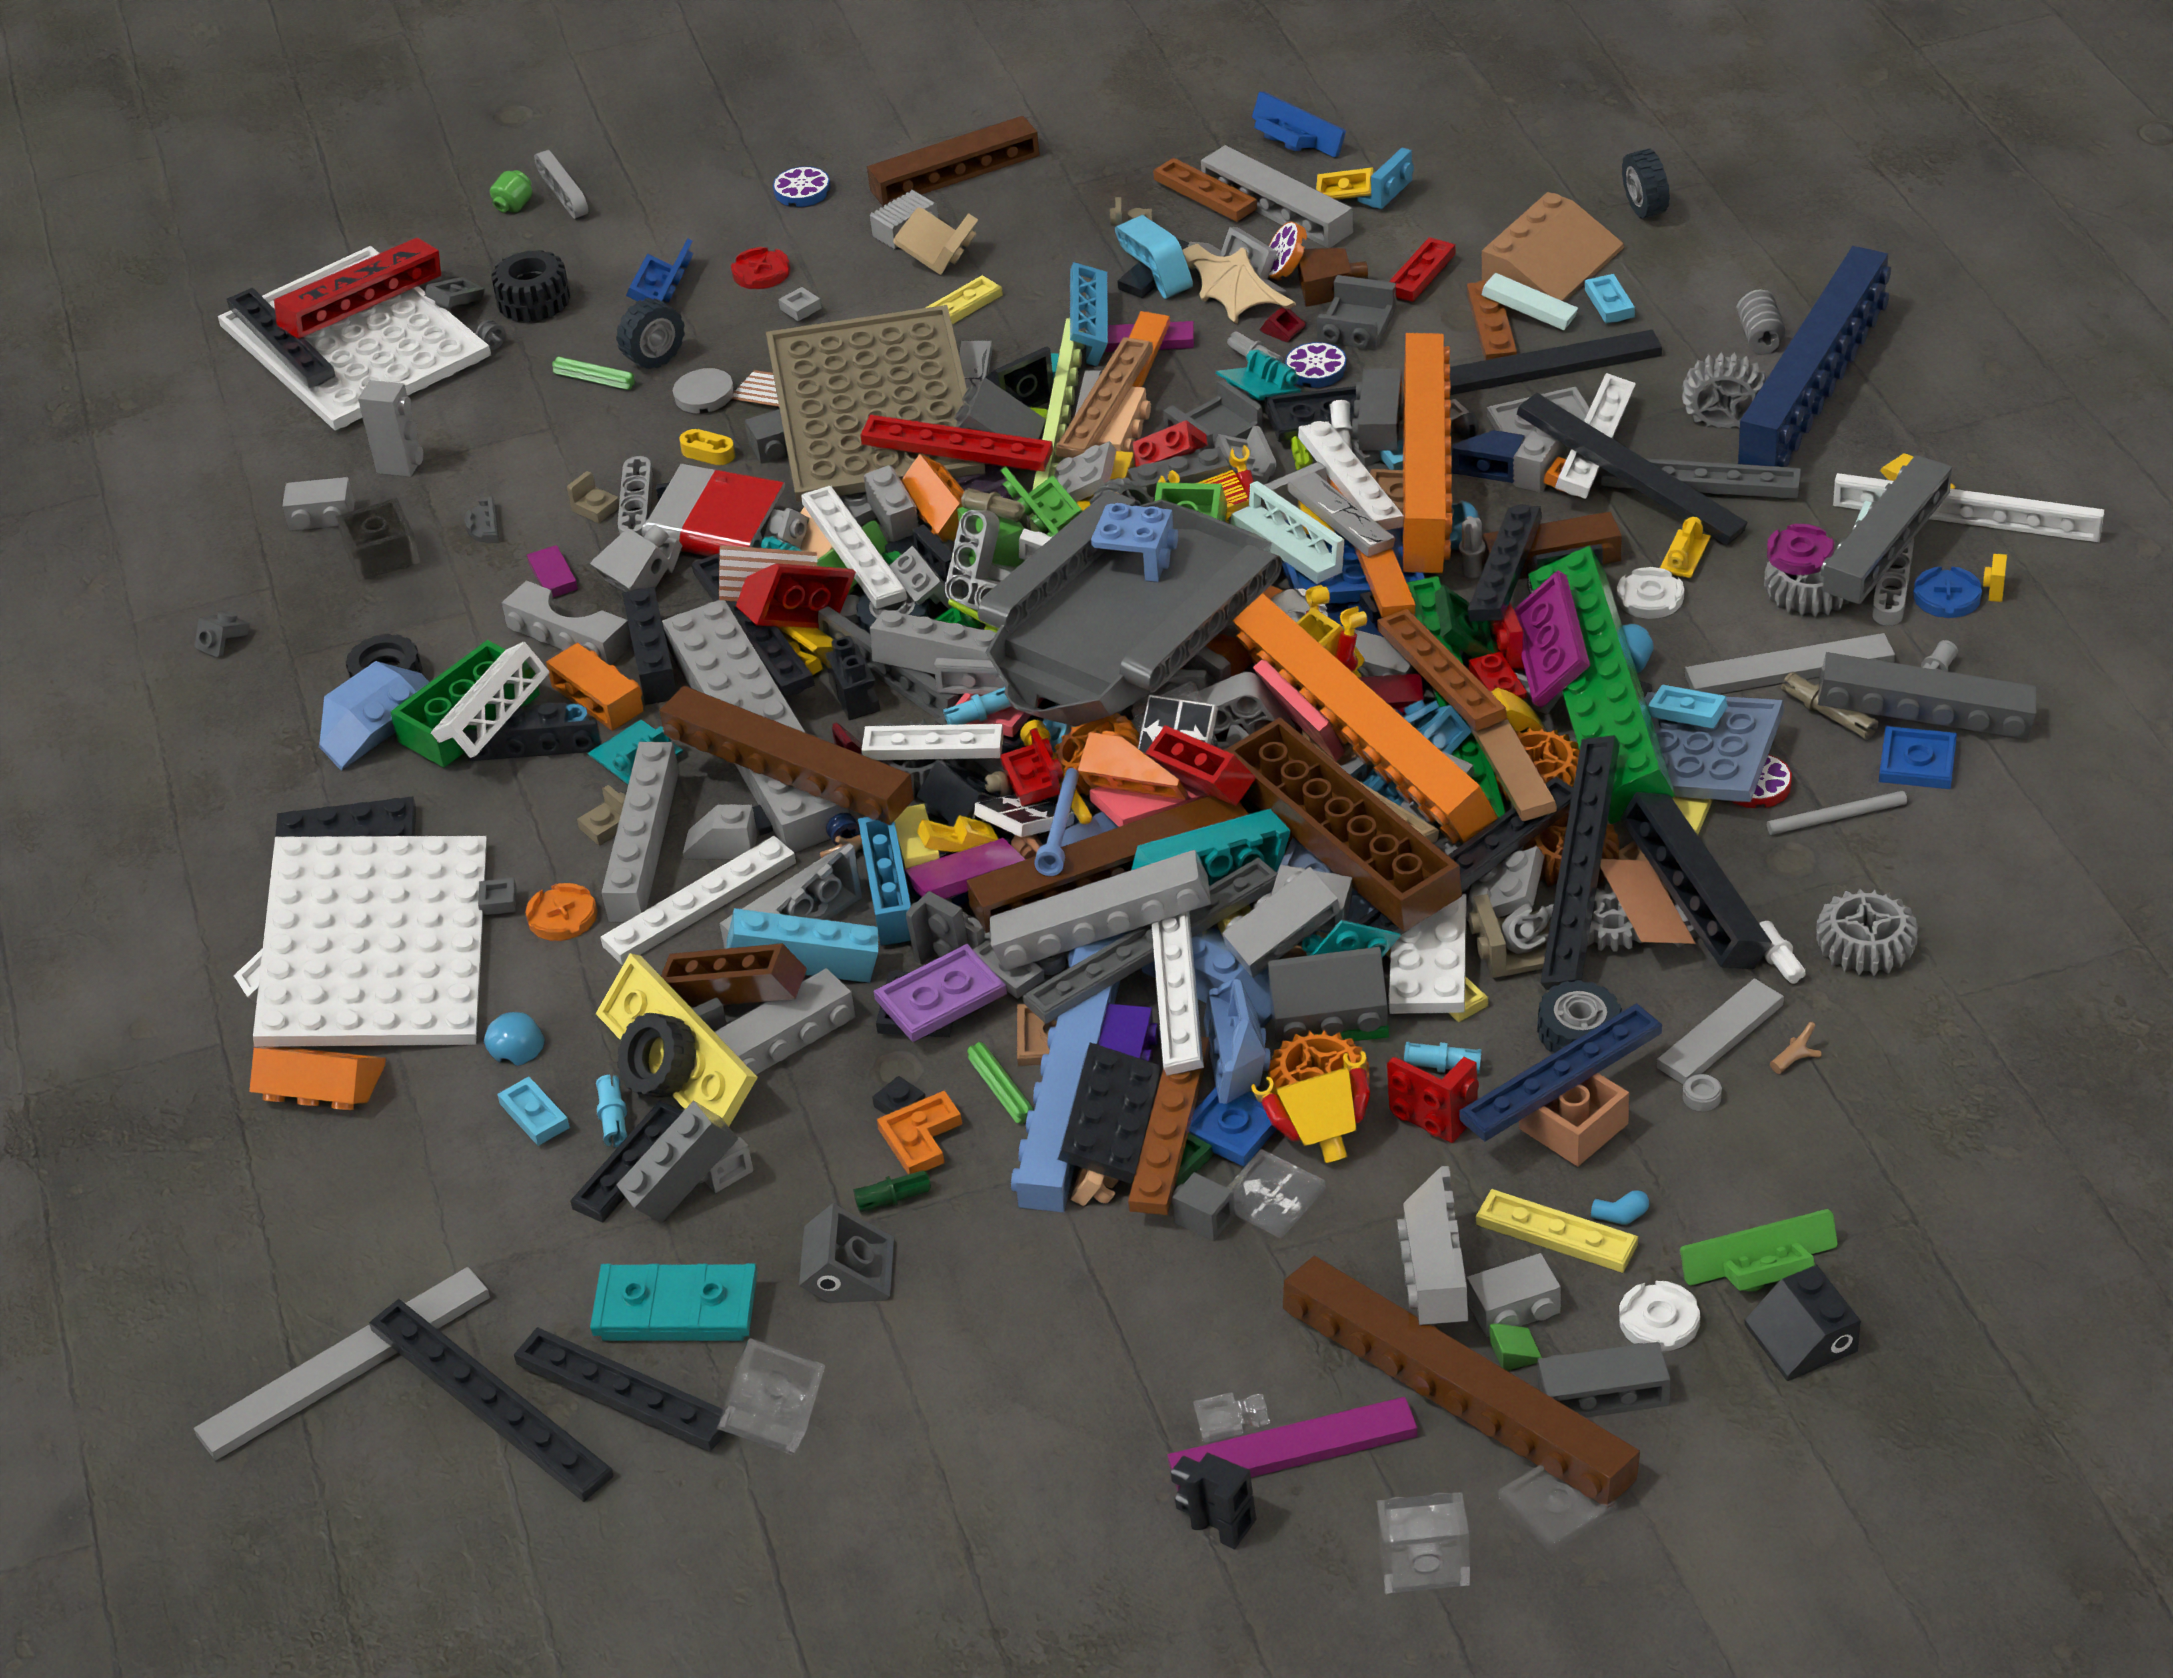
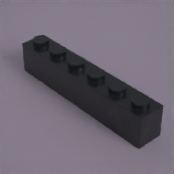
[1620,792,1772,969]

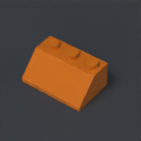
[249,1046,386,1110]

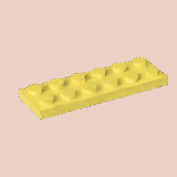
[596,953,758,1127]

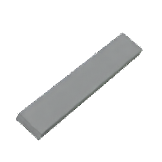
[1685,633,1895,694]

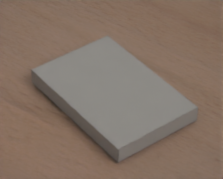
[1487,387,1590,438]

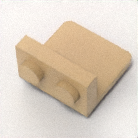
[893,207,978,275]

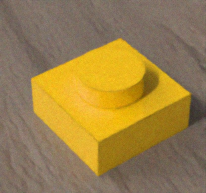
[1983,554,2007,602]

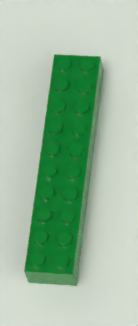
[1528,545,1676,824]

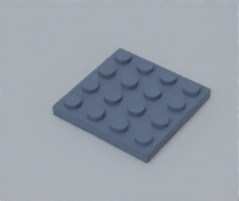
[1645,692,1784,802]

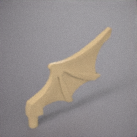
[1182,244,1296,325]

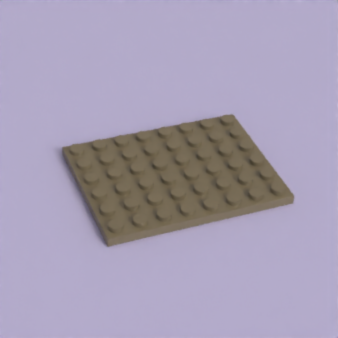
[766,305,985,502]

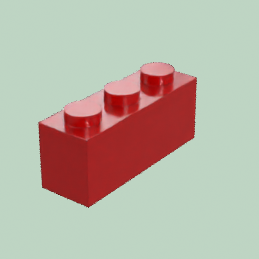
[1145,725,1256,806]

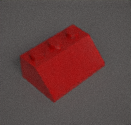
[736,563,856,629]

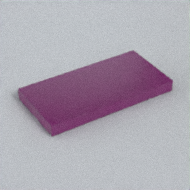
[1514,570,1590,708]

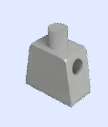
[590,524,670,592]

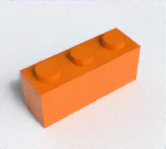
[901,454,964,542]
[546,642,644,731]

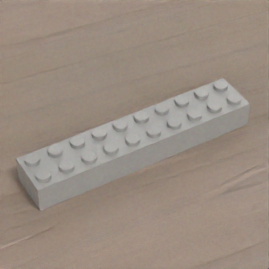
[662,600,849,853]

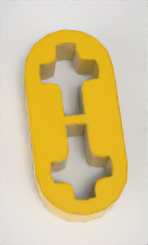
[679,429,735,465]

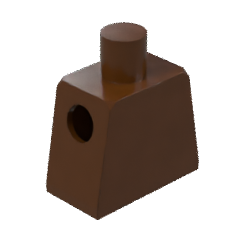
[1297,248,1368,307]

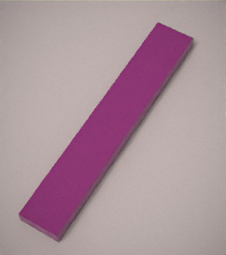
[1167,1397,1418,1491]

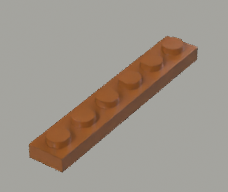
[1377,609,1507,731]
[1128,1037,1210,1215]

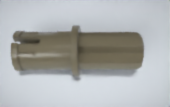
[961,488,1025,521]

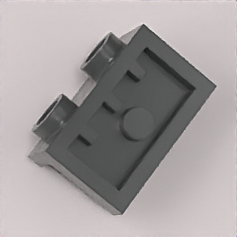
[906,891,969,964]

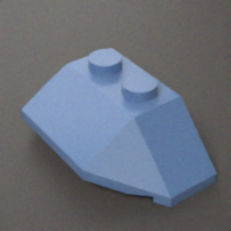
[319,661,430,771]
[1142,927,1272,1028]
[1203,979,1270,1104]

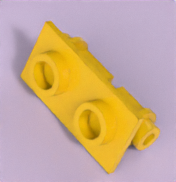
[1660,517,1711,578]

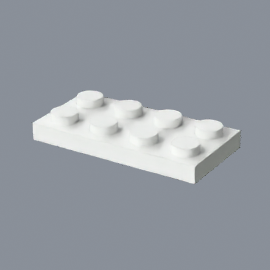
[1389,894,1467,1014]

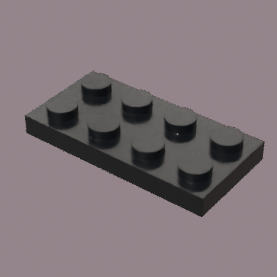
[275,796,416,837]
[1057,1042,1161,1184]

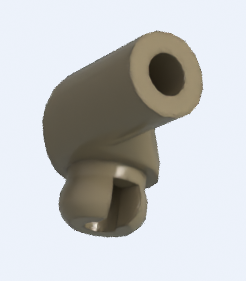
[985,771,1013,797]

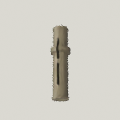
[1781,672,1878,740]

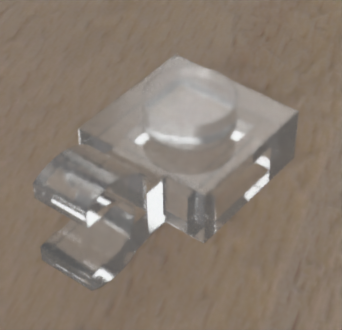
[1193,1392,1269,1443]

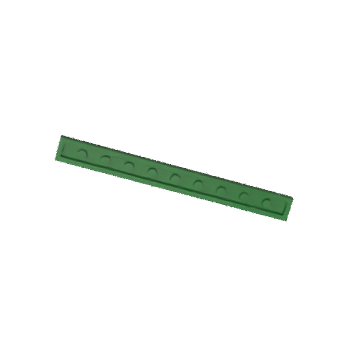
[1406,576,1505,818]

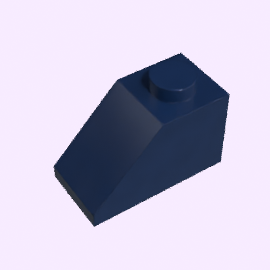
[1452,430,1525,483]

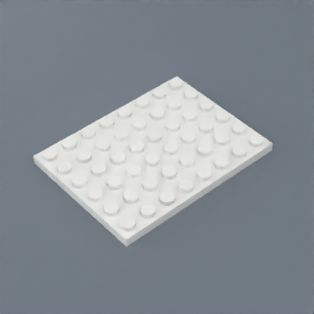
[218,246,491,430]
[253,836,487,1047]

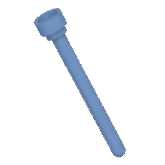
[1034,768,1079,876]

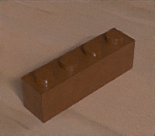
[1483,511,1622,579]
[661,943,807,1008]

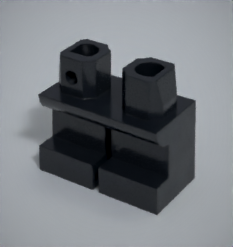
[825,636,881,720]
[1171,1452,1256,1550]

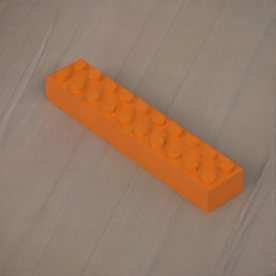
[1403,333,1452,573]
[1232,593,1498,844]

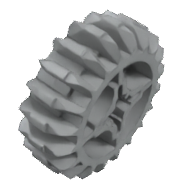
[1682,352,1766,429]
[1764,550,1849,617]
[1816,889,1918,976]

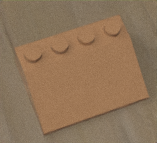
[1482,192,1624,302]

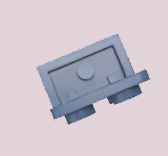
[1091,503,1178,582]

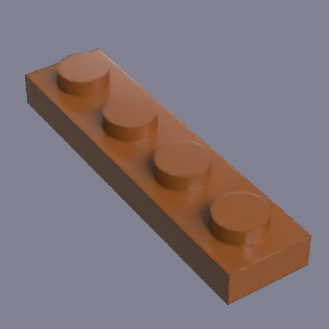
[1153,158,1257,222]
[1467,280,1517,360]

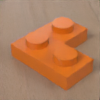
[877,1090,962,1175]

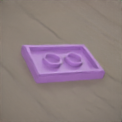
[874,944,1007,1042]

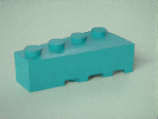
[1131,809,1291,886]

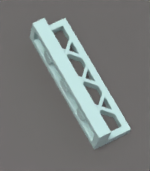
[1231,481,1344,584]

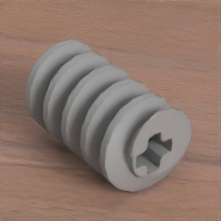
[1736,289,1786,355]

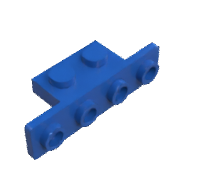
[1252,91,1346,157]
[626,238,694,303]

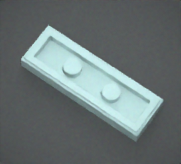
[1481,273,1578,330]

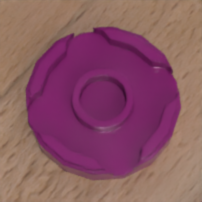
[1767,524,1835,575]

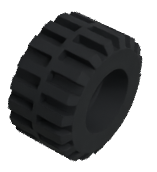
[491,250,570,322]

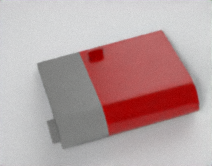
[642,464,785,557]

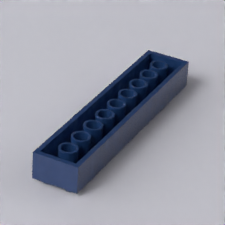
[1738,246,1891,467]

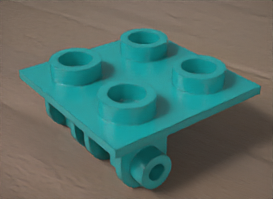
[1215,349,1301,400]
[588,720,683,784]
[1302,920,1401,958]

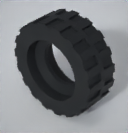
[346,634,423,679]
[617,1013,696,1098]

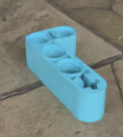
[1115,215,1193,299]

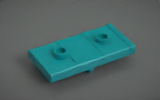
[590,1263,758,1341]

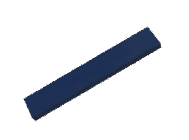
[1459,1003,1662,1142]

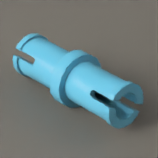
[943,686,1013,725]
[1404,1042,1481,1073]
[596,1075,628,1147]

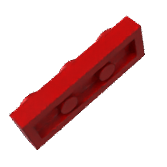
[1389,237,1456,302]

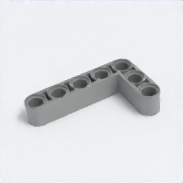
[945,510,1000,610]
[1131,672,1296,736]

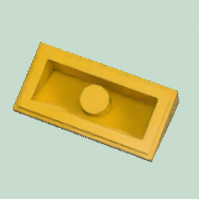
[1316,167,1376,200]
[776,626,834,666]

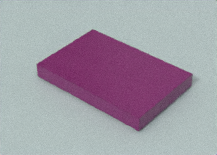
[904,838,1026,899]

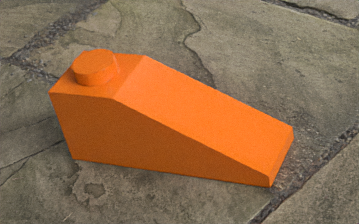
[1078,731,1188,800]

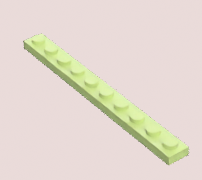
[1029,318,1085,532]

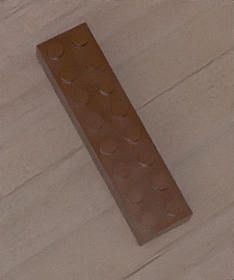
[1224,717,1462,932]

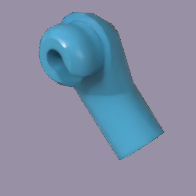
[1591,1190,1649,1225]

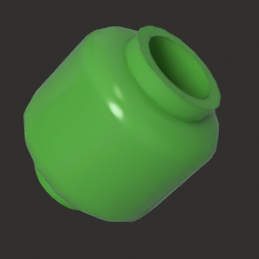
[490,170,533,213]

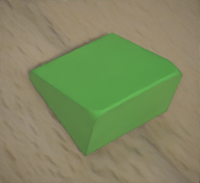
[1490,1323,1542,1371]

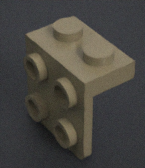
[1468,894,1550,978]

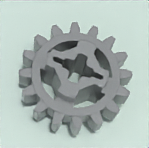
[1587,884,1641,952]

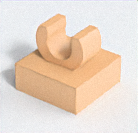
[1071,1168,1119,1206]

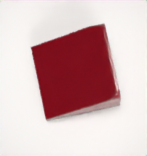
[1260,307,1306,342]
[832,722,862,755]

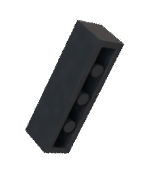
[622,587,677,705]

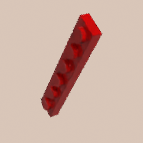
[860,415,1053,472]

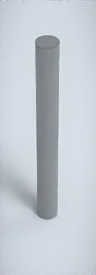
[1767,791,1907,835]

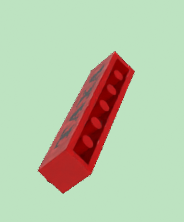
[274,237,441,339]

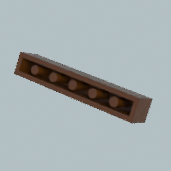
[867,116,1040,207]

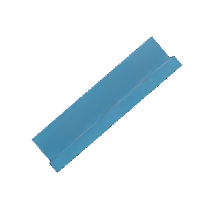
[1070,262,1108,367]
[1361,705,1472,806]

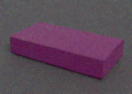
[527,545,578,598]

